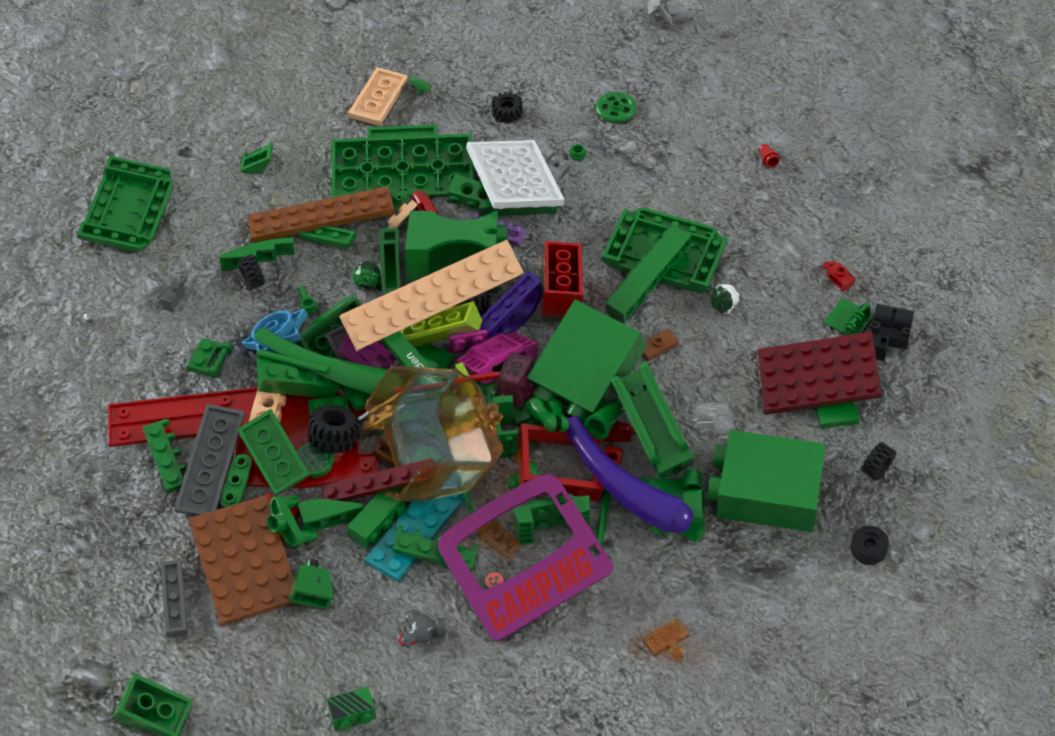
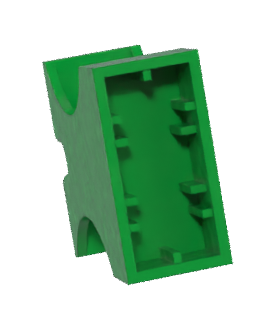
[405,211,508,281]

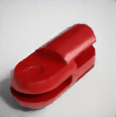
[411,190,439,214]

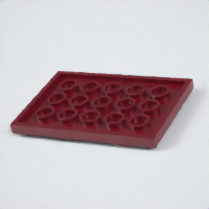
[758,332,882,415]

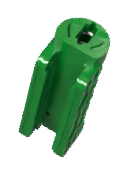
[611,361,695,478]

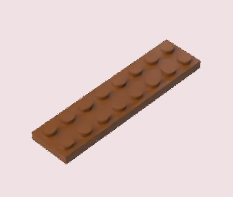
[247,186,395,243]

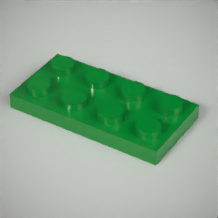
[237,409,311,496]

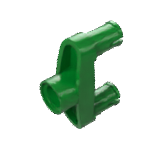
[267,495,318,547]

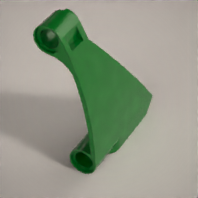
[603,469,705,543]

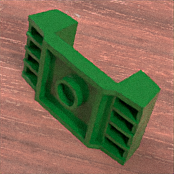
[513,494,590,545]

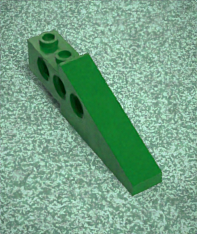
[447,174,559,217]

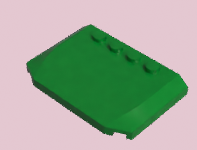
[77,156,174,252]
[602,208,728,293]

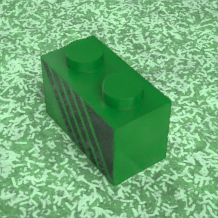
[326,687,377,731]

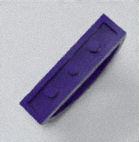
[480,270,543,338]

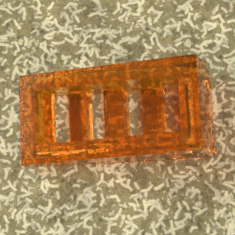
[476,520,521,559]

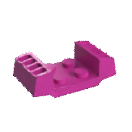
[457,331,538,384]

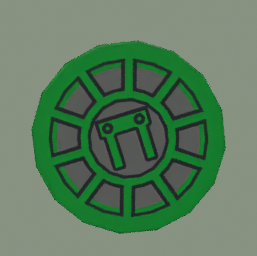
[297,443,334,478]

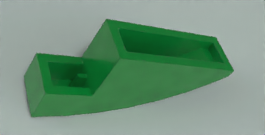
[380,228,401,295]

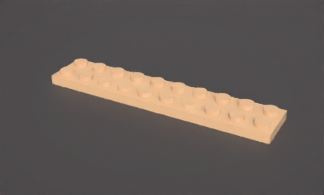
[339,240,524,351]

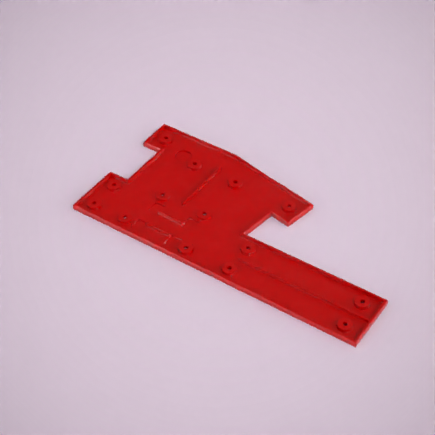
[108,387,380,489]

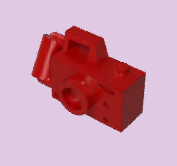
[823,261,856,292]
[603,421,638,442]

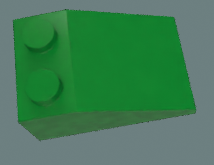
[112,673,193,736]

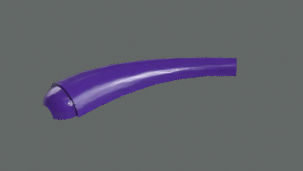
[566,416,694,533]

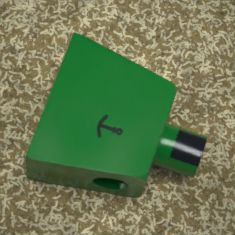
[289,559,333,610]

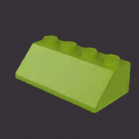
[400,301,482,347]

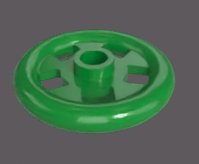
[595,92,637,123]

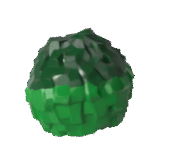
[352,260,382,289]

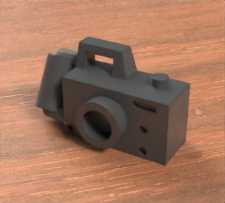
[161,276,187,312]

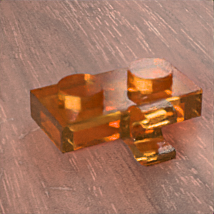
[642,618,689,662]

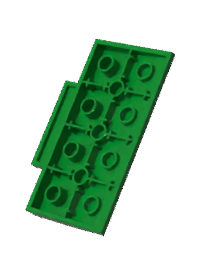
[332,124,474,198]

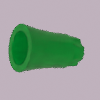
[584,400,624,440]

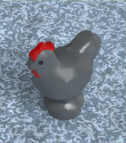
[398,610,446,647]

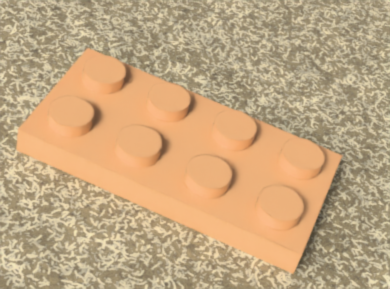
[348,67,408,126]

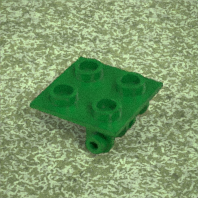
[823,298,874,335]

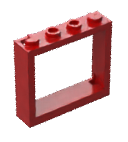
[518,424,603,501]

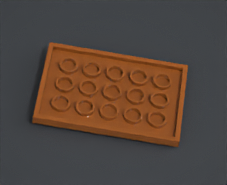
[188,495,295,626]

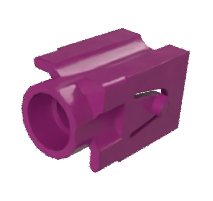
[338,333,397,370]

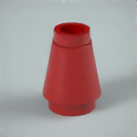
[759,144,780,168]

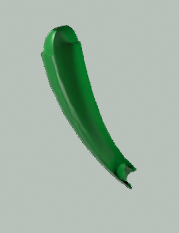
[254,327,410,398]

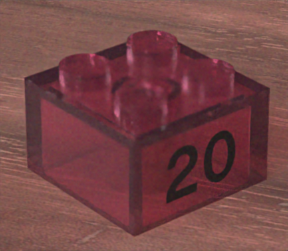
[495,353,535,411]

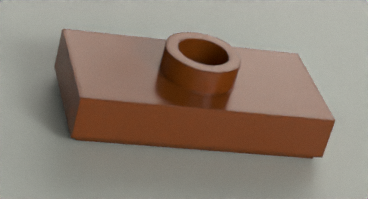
[642,328,679,361]

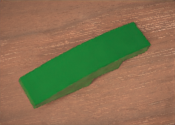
[219,237,295,270]

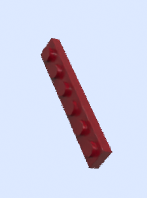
[322,458,436,502]

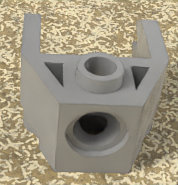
[648,0,693,27]

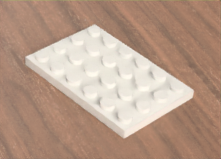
[466,140,564,209]

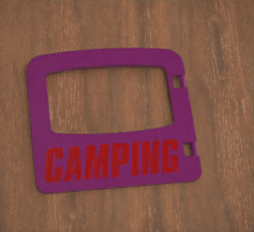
[438,475,613,641]

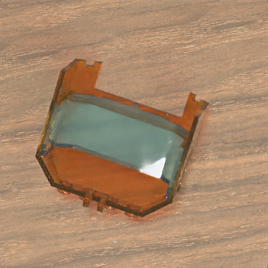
[363,365,503,501]

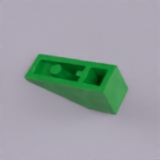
[298,498,363,532]

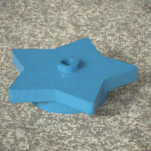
[242,309,308,352]

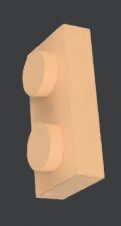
[388,200,418,228]

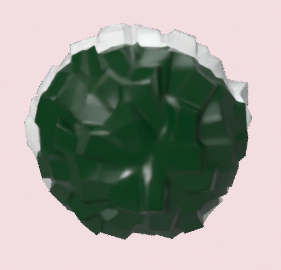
[710,284,740,314]

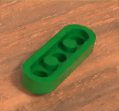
[220,454,253,508]

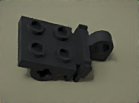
[871,304,914,361]

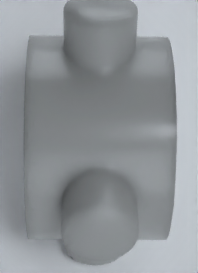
[81,313,98,326]

